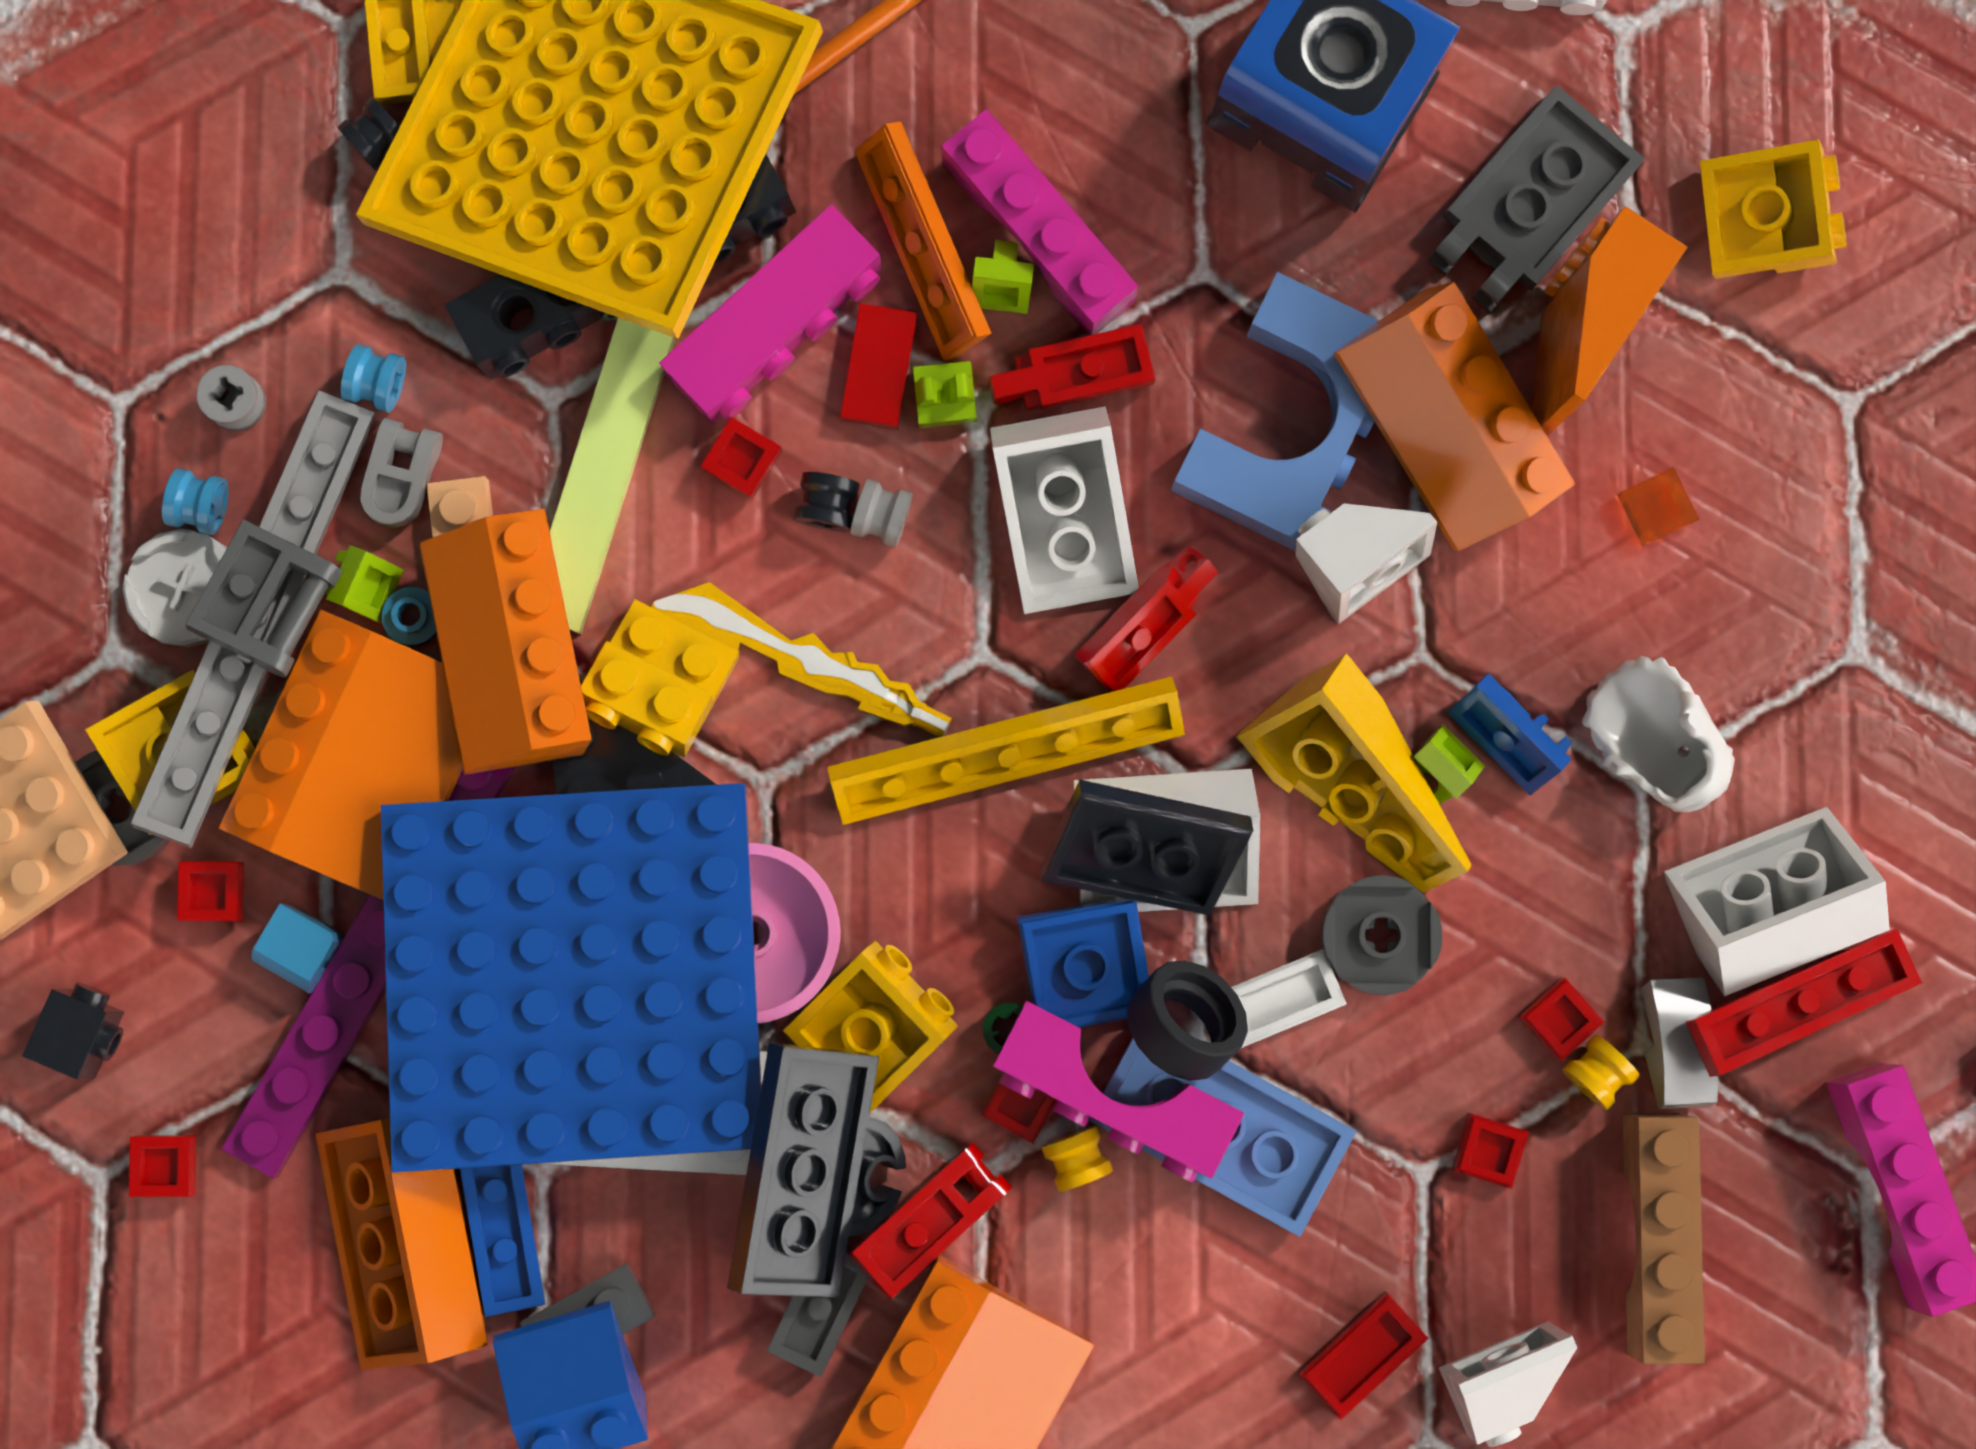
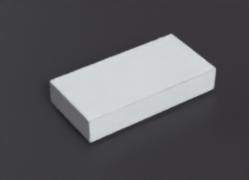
[1231,949,1347,1048]

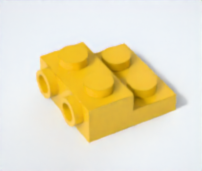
[1700,139,1847,279]
[581,599,740,758]
[85,670,255,835]
[783,940,958,1113]

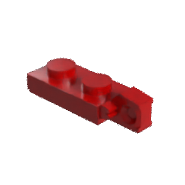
[988,324,1156,411]
[1074,545,1219,693]

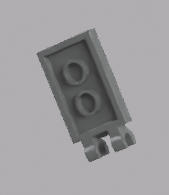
[1428,85,1645,313]

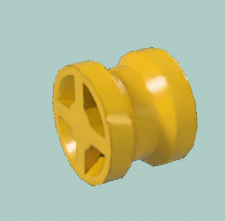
[1562,1035,1640,1111]
[1041,1125,1113,1192]

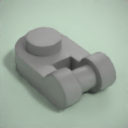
[360,418,443,528]

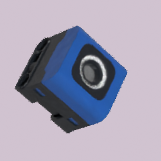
[1206,0,1461,213]

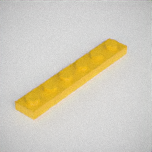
[827,676,1185,825]

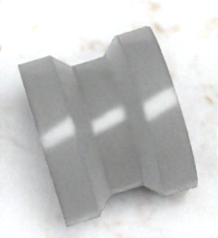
[197,365,266,431]
[850,478,913,549]

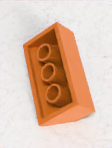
[1333,282,1575,551]
[419,508,592,775]
[315,1117,488,1370]

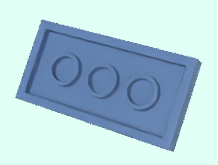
[1089,1037,1357,1237]

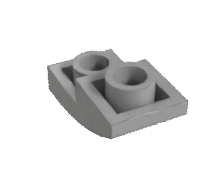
[1641,978,1718,1109]

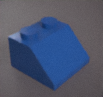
[493,1301,648,1449]

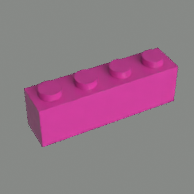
[659,204,882,425]

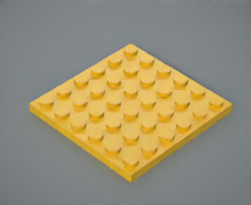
[356,0,823,339]

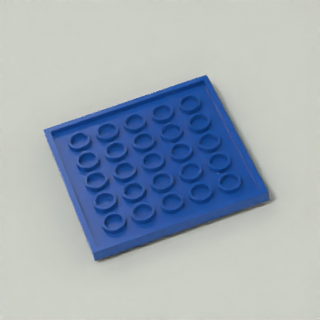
[381,783,762,1173]

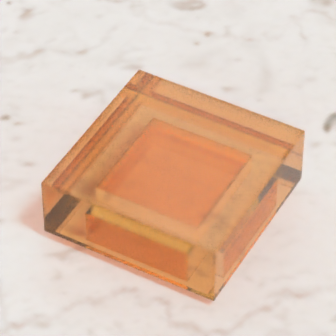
[1617,467,1699,547]

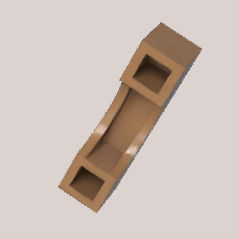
[1622,1114,1705,1364]

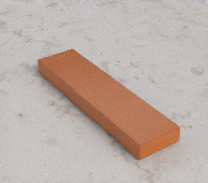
[854,121,992,360]

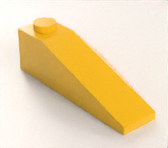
[1237,653,1471,893]

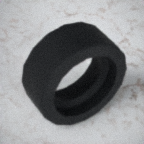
[1127,960,1248,1081]

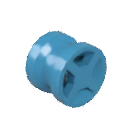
[341,344,406,413]
[162,468,229,536]

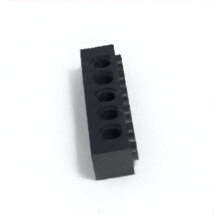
[445,154,796,380]

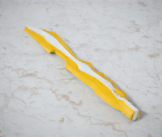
[651,582,952,737]

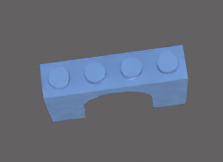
[1170,272,1379,552]

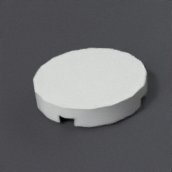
[122,529,227,648]

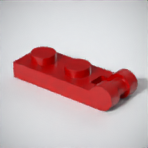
[848,1142,1012,1300]

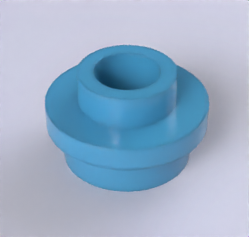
[382,587,437,646]

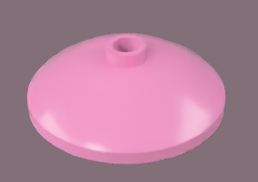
[749,843,841,1023]

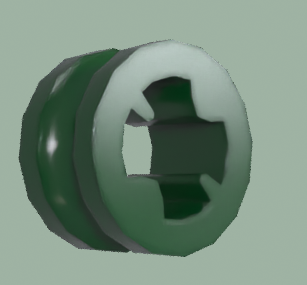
[983,1003,1023,1054]

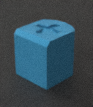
[251,903,345,994]

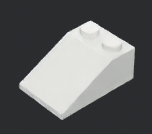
[990,406,1139,614]

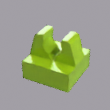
[972,239,1034,314]
[913,361,977,428]
[325,545,404,623]
[1414,724,1485,804]

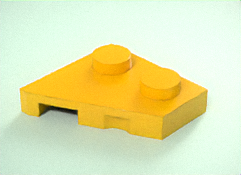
[364,0,463,105]

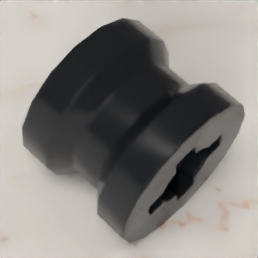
[337,97,400,172]
[793,472,860,532]

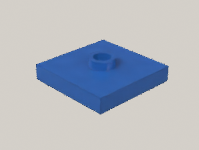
[1016,897,1149,1028]

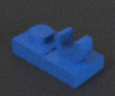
[1447,673,1572,796]

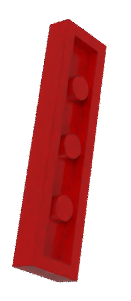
[1685,928,1922,1077]

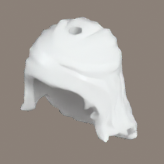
[1582,656,1735,812]

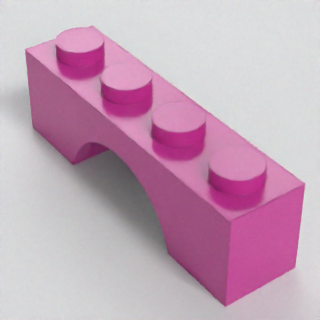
[941,108,1139,336]
[993,1001,1245,1183]
[1826,1063,1976,1317]

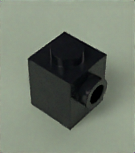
[22,982,124,1080]

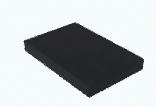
[1040,779,1254,916]

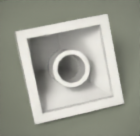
[1295,503,1437,624]
[1439,1321,1577,1447]

